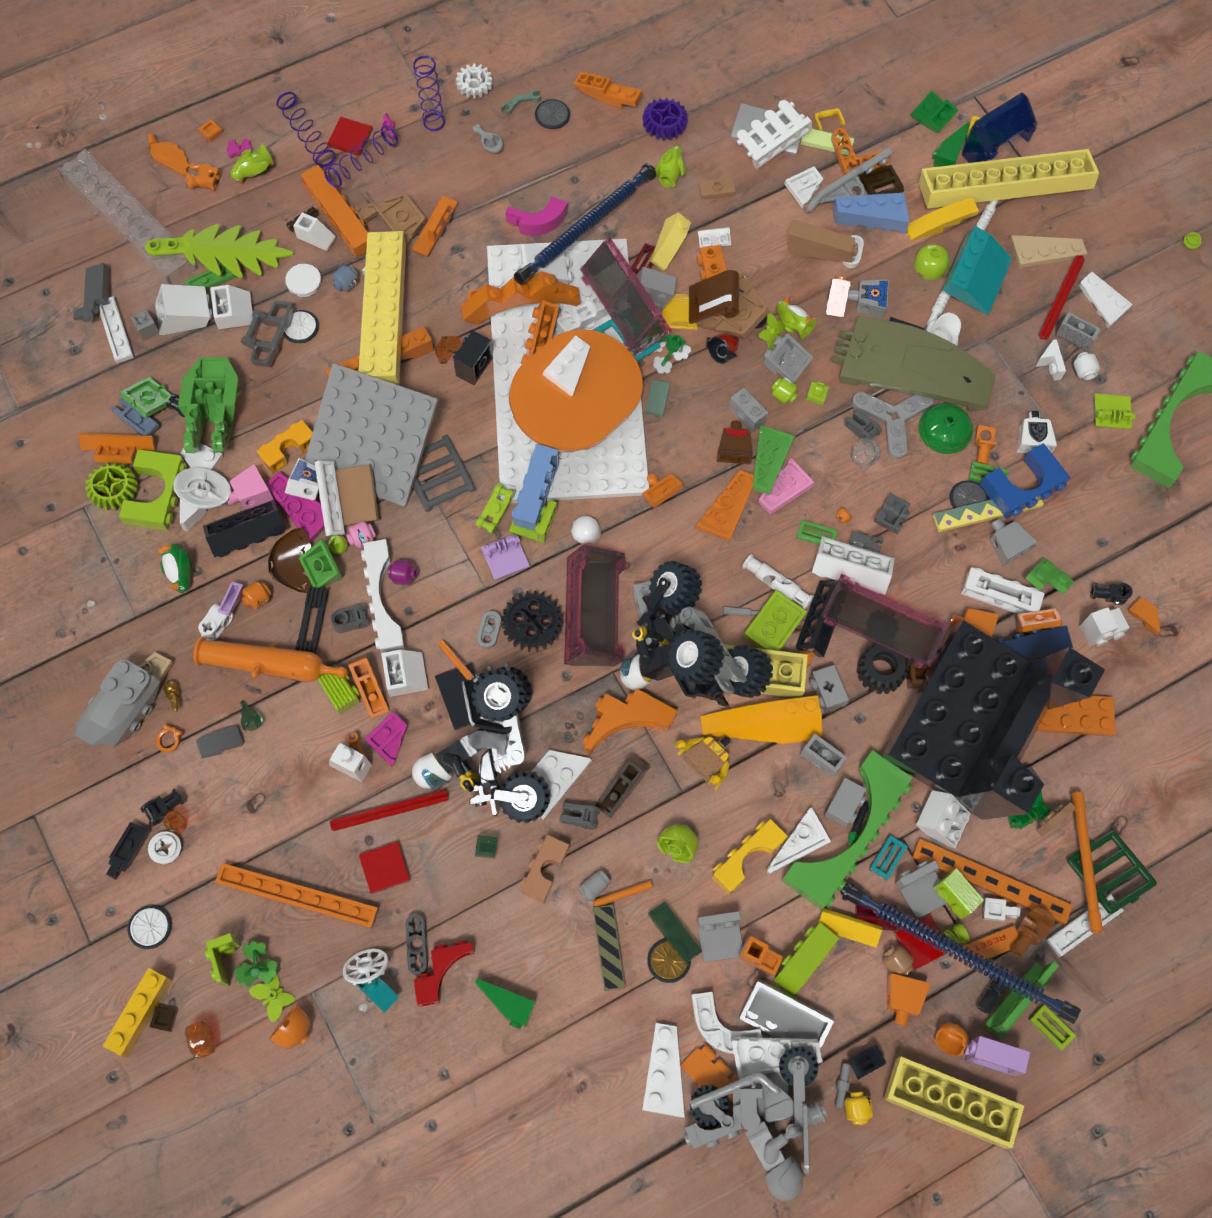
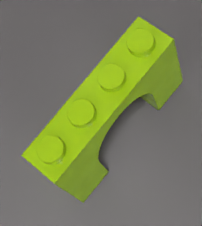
[119,450,187,531]

